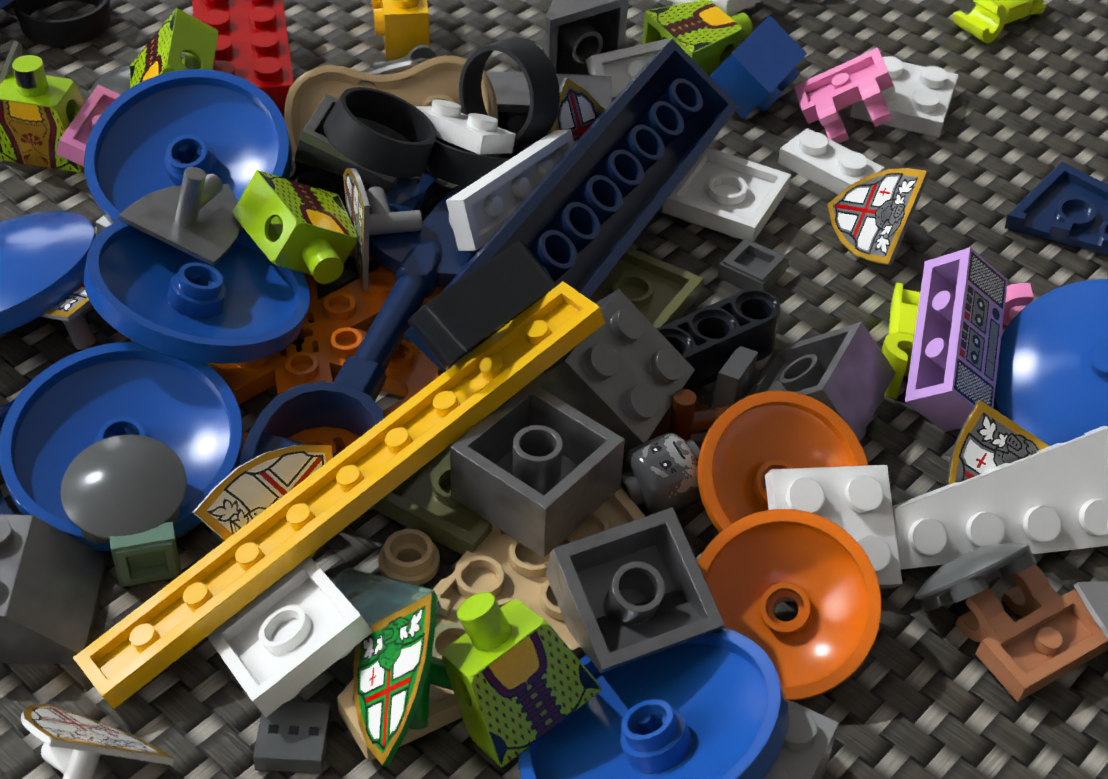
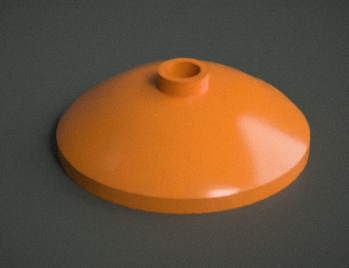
[697,390,868,533]
[697,509,881,701]

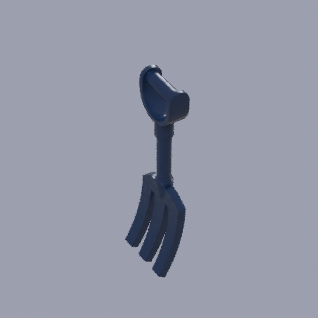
[240,170,481,512]

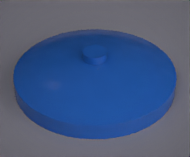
[84,69,292,226]
[0,211,97,335]
[84,220,310,364]
[994,279,1108,446]
[0,341,244,551]
[518,627,789,779]

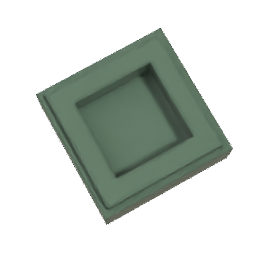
[109,522,182,587]

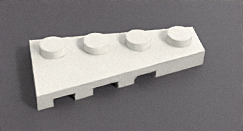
[893,426,1108,569]

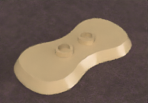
[284,55,498,158]

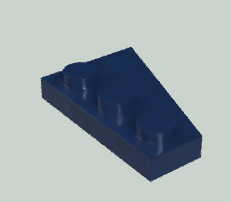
[1005,162,1108,255]

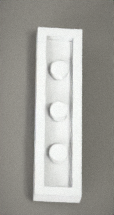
[446,129,574,251]

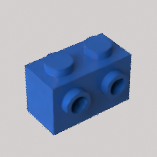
[710,15,807,119]

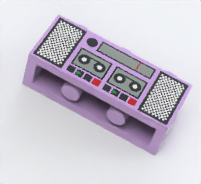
[905,247,1008,432]

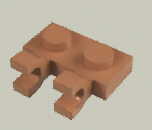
[956,564,1108,702]

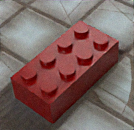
[192,0,294,118]

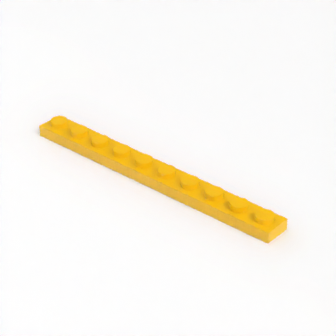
[73,281,605,710]

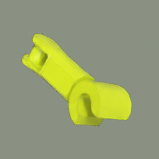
[952,0,1046,44]
[881,282,920,399]

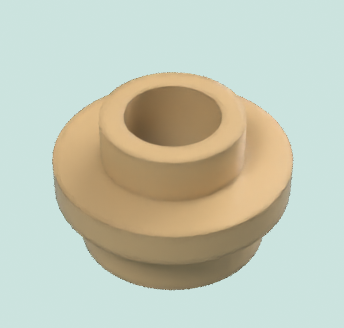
[378,529,440,587]

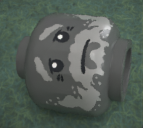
[621,433,701,516]

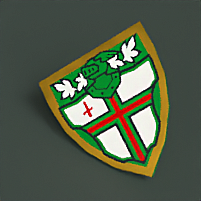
[354,593,453,767]

